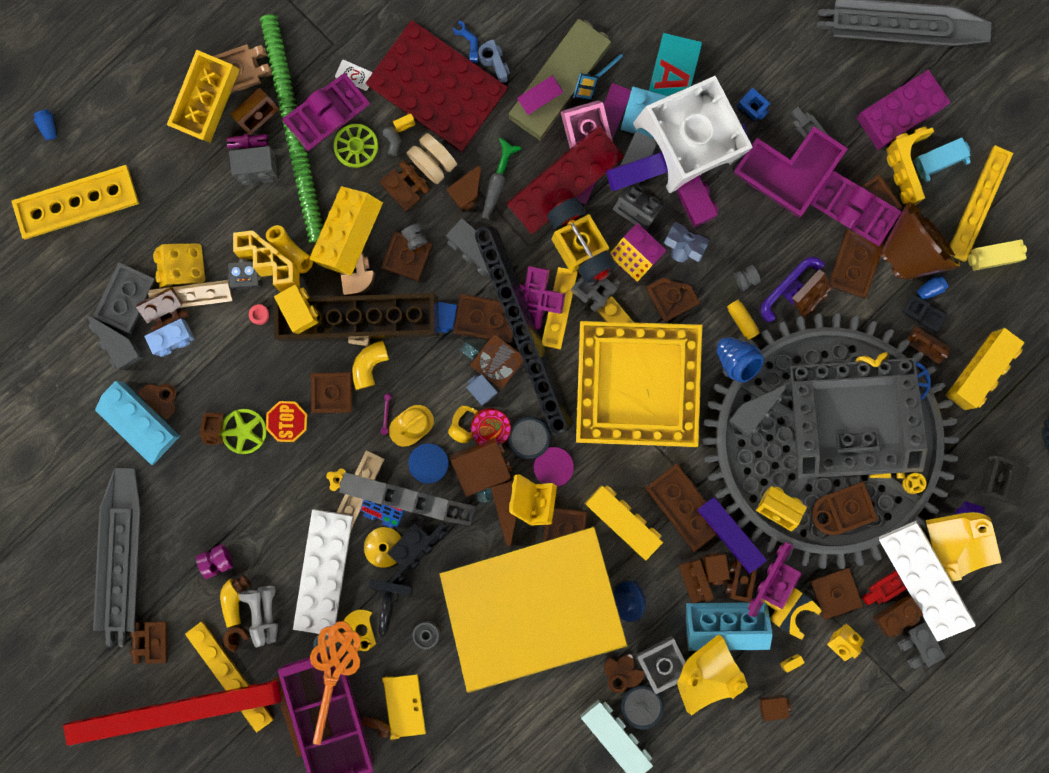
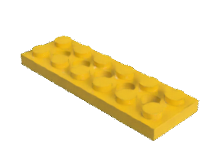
[11,165,139,240]

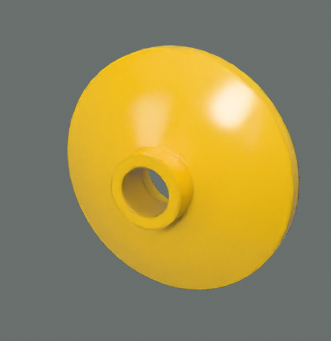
[364,527,402,568]

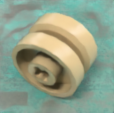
[406,133,457,184]

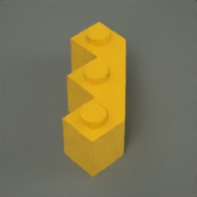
[233,231,300,293]

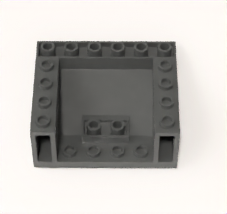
[790,358,928,478]

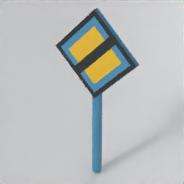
[573,54,623,101]

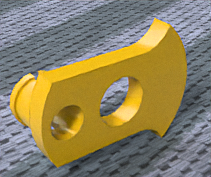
[344,609,376,652]

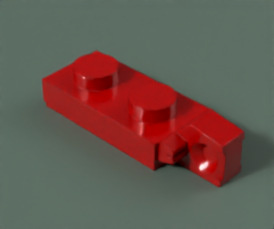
[861,570,907,605]

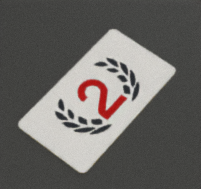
[335,60,373,91]

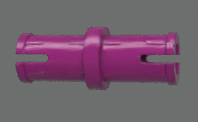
[226,134,269,149]

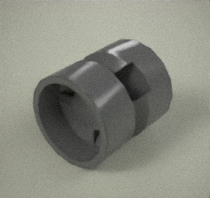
[412,620,441,649]

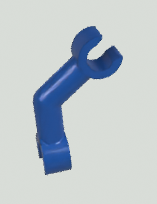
[452,21,478,63]

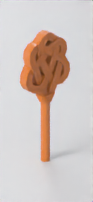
[310,621,361,745]

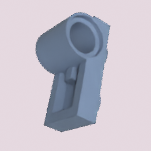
[479,40,510,83]

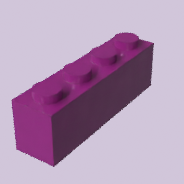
[667,172,719,228]

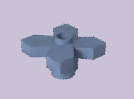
[664,222,710,262]

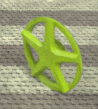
[221,409,266,454]

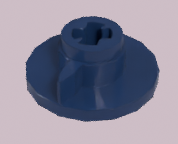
[614,581,646,622]

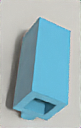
[913,138,971,182]

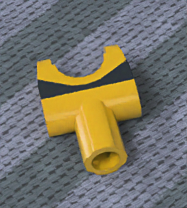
[764,588,822,640]

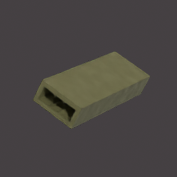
[509,19,611,141]

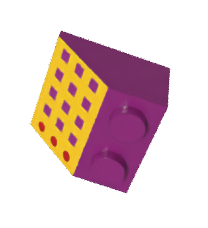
[610,223,667,282]

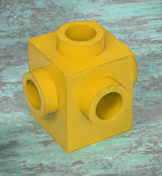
[827,623,864,661]

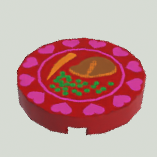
[470,408,511,444]

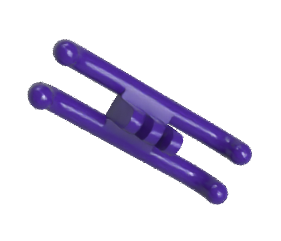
[760,257,825,323]

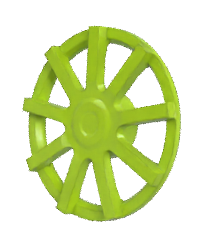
[334,124,378,168]

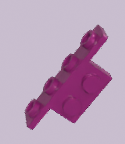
[748,542,802,617]

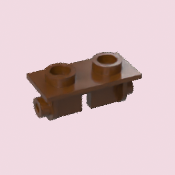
[907,326,950,365]

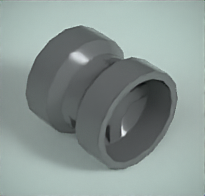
[401,223,428,250]
[734,265,761,292]

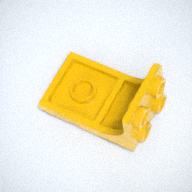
[886,127,934,205]

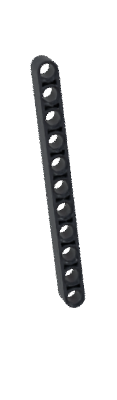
[475,226,573,434]

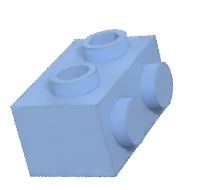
[144,319,195,357]

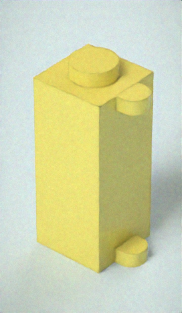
[968,240,1027,271]

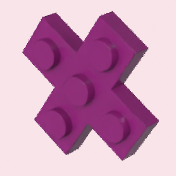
[507,266,565,329]

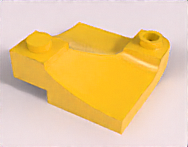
[926,512,1002,582]
[677,634,748,715]

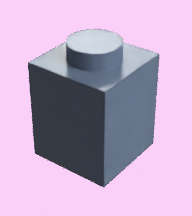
[466,374,498,406]

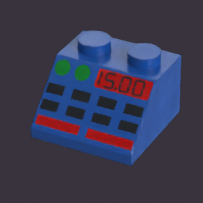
[360,500,405,529]

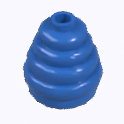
[717,337,764,383]

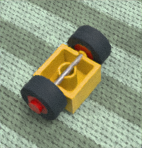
[547,198,617,284]

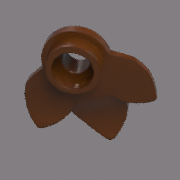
[138,384,176,420]
[604,654,645,693]

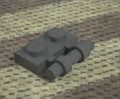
[570,272,620,312]

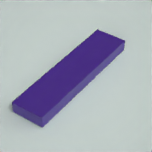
[697,497,767,574]

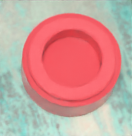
[249,304,270,325]

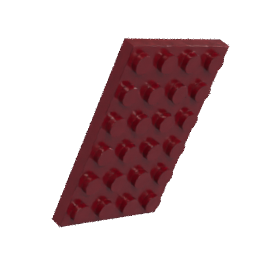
[365,20,508,152]

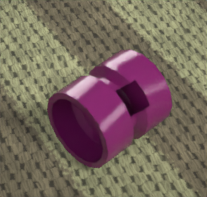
[196,544,233,580]

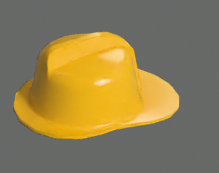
[389,405,434,447]

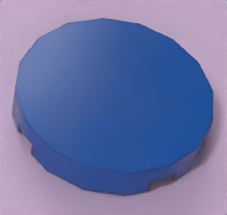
[408,443,449,484]

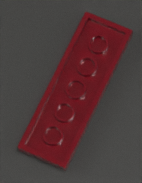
[506,125,624,234]

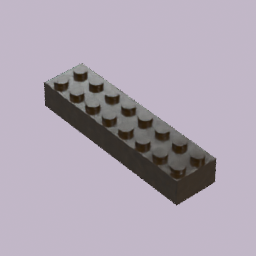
[274,293,439,342]

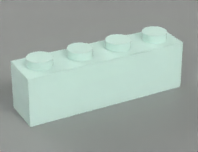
[580,700,653,773]

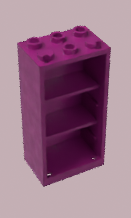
[278,648,374,773]

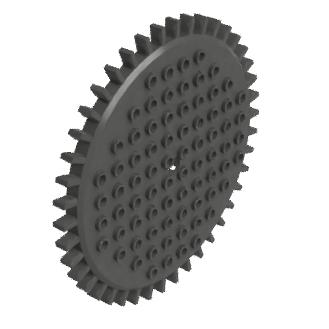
[702,313,959,569]

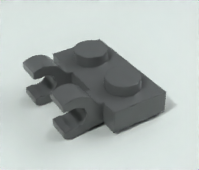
[897,621,946,669]

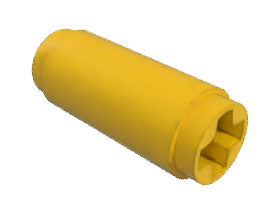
[727,299,760,340]

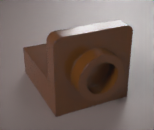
[199,413,225,445]

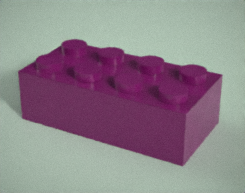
[856,70,951,150]

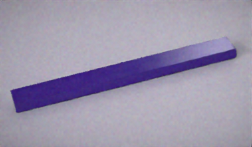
[606,124,749,191]

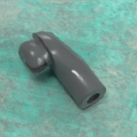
[383,127,401,157]

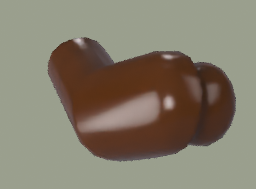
[362,716,391,738]

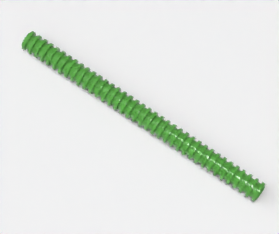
[260,14,323,244]

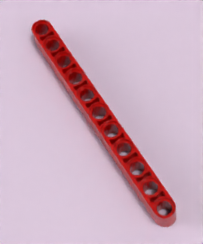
[63,680,282,745]

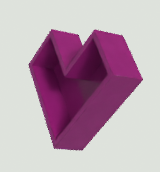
[733,127,848,218]

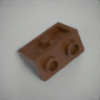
[679,559,714,603]

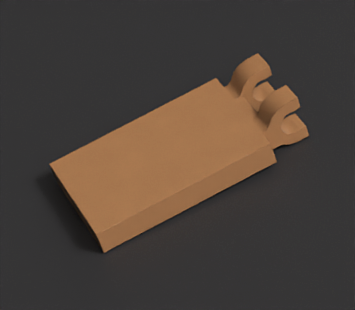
[213,44,272,94]

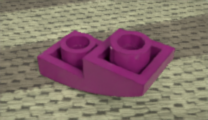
[517,75,564,115]

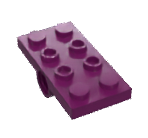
[282,72,370,151]
[810,171,901,246]

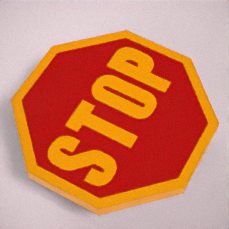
[266,401,307,442]

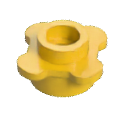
[326,469,346,491]

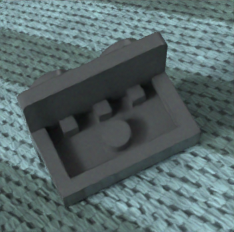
[613,184,663,230]

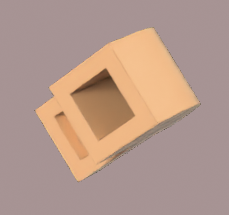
[341,252,375,296]

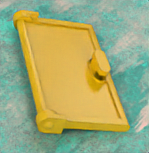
[382,674,426,739]

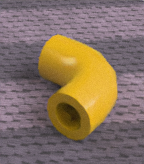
[266,225,313,273]
[352,340,389,390]

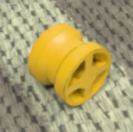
[902,473,926,494]

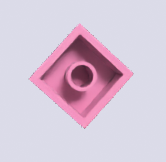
[560,100,613,149]

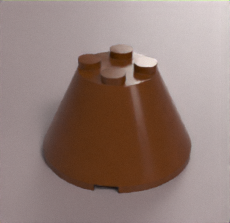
[880,202,960,280]

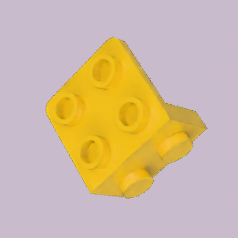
[153,244,205,288]
[509,474,557,525]

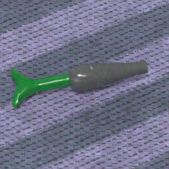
[481,138,522,220]

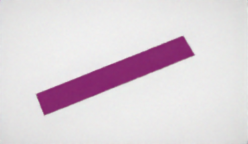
[576,83,632,205]

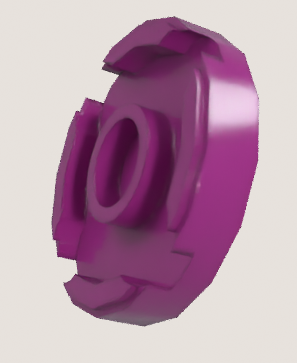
[534,447,573,487]

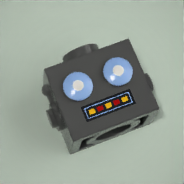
[227,259,263,290]

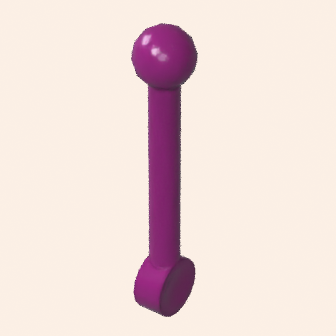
[380,393,392,435]

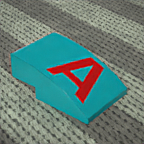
[649,33,702,96]

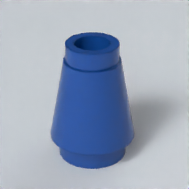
[33,109,57,141]
[917,274,949,300]

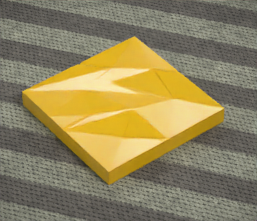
[576,321,702,447]

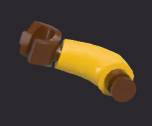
[220,574,252,652]

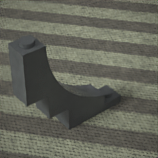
[339,472,476,526]

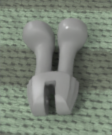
[239,586,278,647]

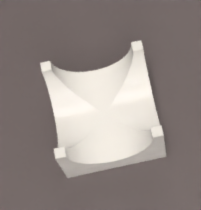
[633,76,753,193]

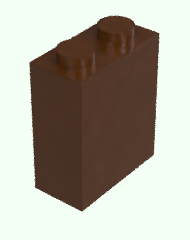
[450,437,513,497]

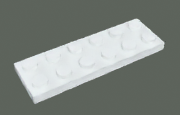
[293,509,353,635]
[879,520,975,642]

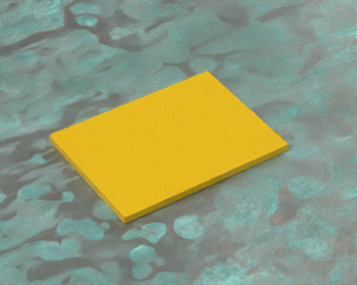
[440,527,628,693]

